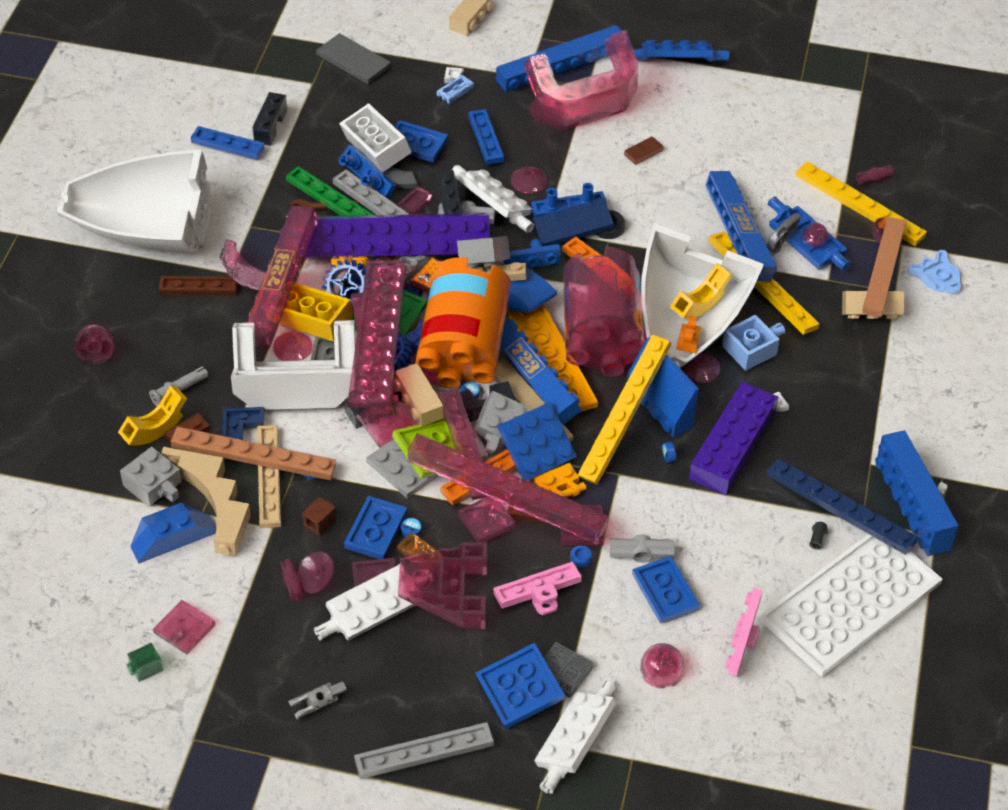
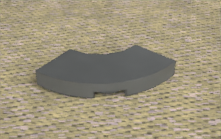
[383,166,417,189]
[766,213,801,255]

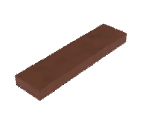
[159,276,238,295]

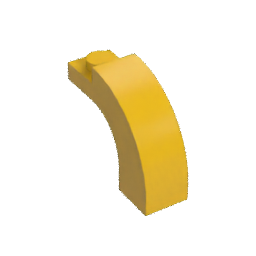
[670,263,733,319]
[118,386,187,445]

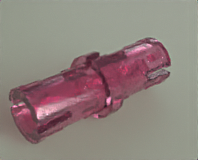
[856,164,894,185]
[280,559,304,602]

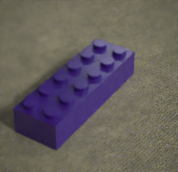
[689,382,779,495]

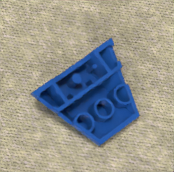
[508,262,557,312]

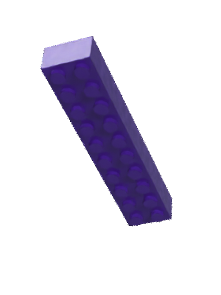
[298,213,490,257]

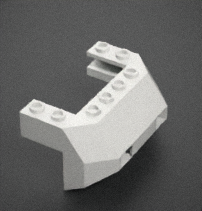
[231,320,356,410]

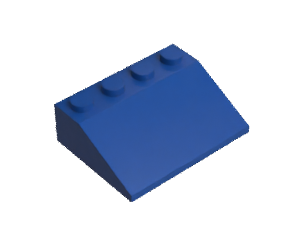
[627,337,699,438]

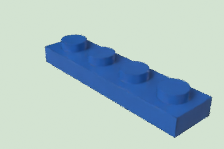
[468,109,504,165]
[190,126,265,160]

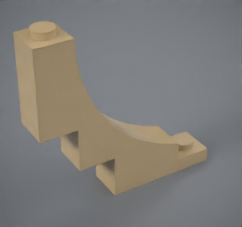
[161,447,251,556]

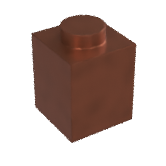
[302,497,336,536]

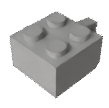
[457,236,510,267]
[474,391,530,454]
[120,447,182,506]

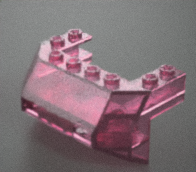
[524,30,638,130]

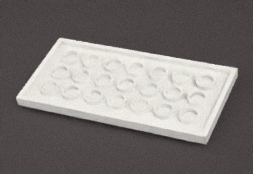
[759,534,942,677]

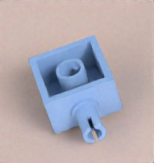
[722,315,785,371]

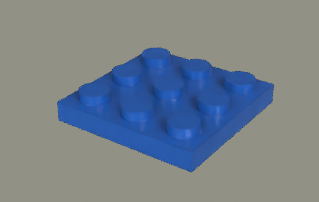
[497,402,577,481]
[475,643,566,730]

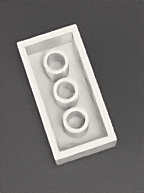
[339,104,412,172]

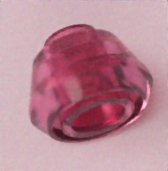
[803,223,829,247]

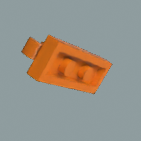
[676,316,702,353]

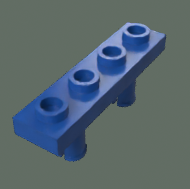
[339,145,397,200]
[531,183,607,217]
[499,239,560,269]

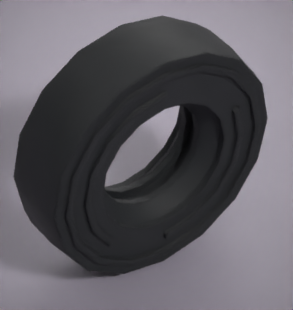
[595,210,625,239]

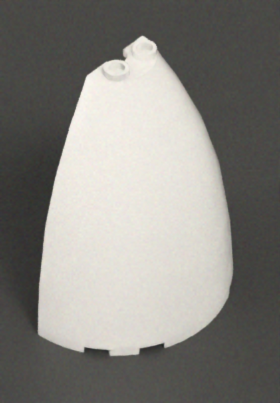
[57,150,210,252]
[641,223,763,368]

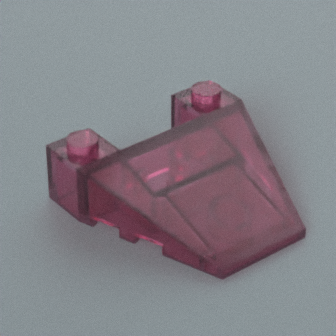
[398,542,487,629]

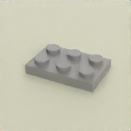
[366,439,438,499]

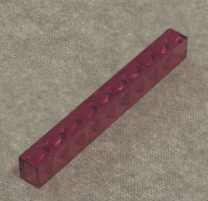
[408,433,608,545]

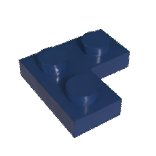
[222,407,264,440]

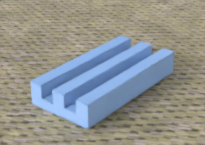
[437,75,474,104]

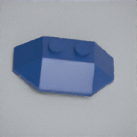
[130,503,216,564]

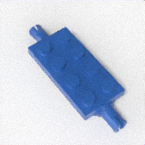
[625,40,729,62]
[768,196,851,272]

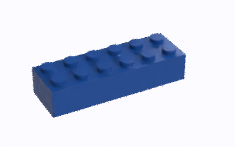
[875,430,958,557]

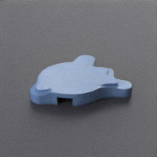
[908,250,961,294]

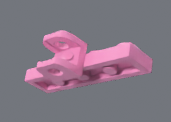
[493,561,581,615]
[725,588,763,677]

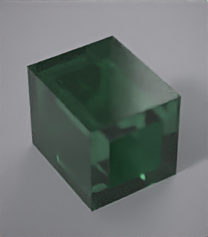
[126,642,163,682]

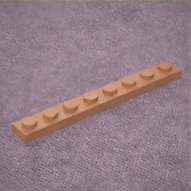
[171,427,336,480]

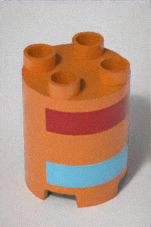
[416,257,511,389]

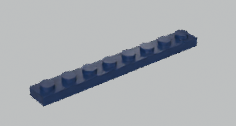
[767,458,918,555]

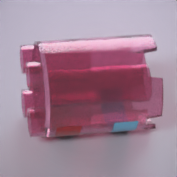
[563,247,645,377]

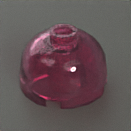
[74,323,115,364]
[640,643,685,689]

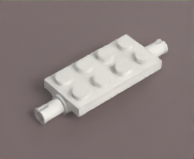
[452,165,534,233]
[314,564,433,641]
[534,681,616,794]

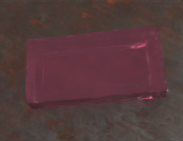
[397,186,432,214]

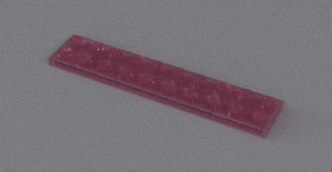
[348,261,407,407]

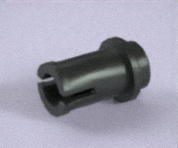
[809,521,829,550]

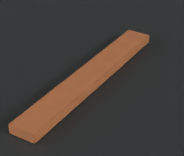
[862,217,906,317]

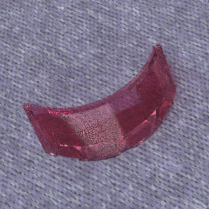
[219,239,300,291]

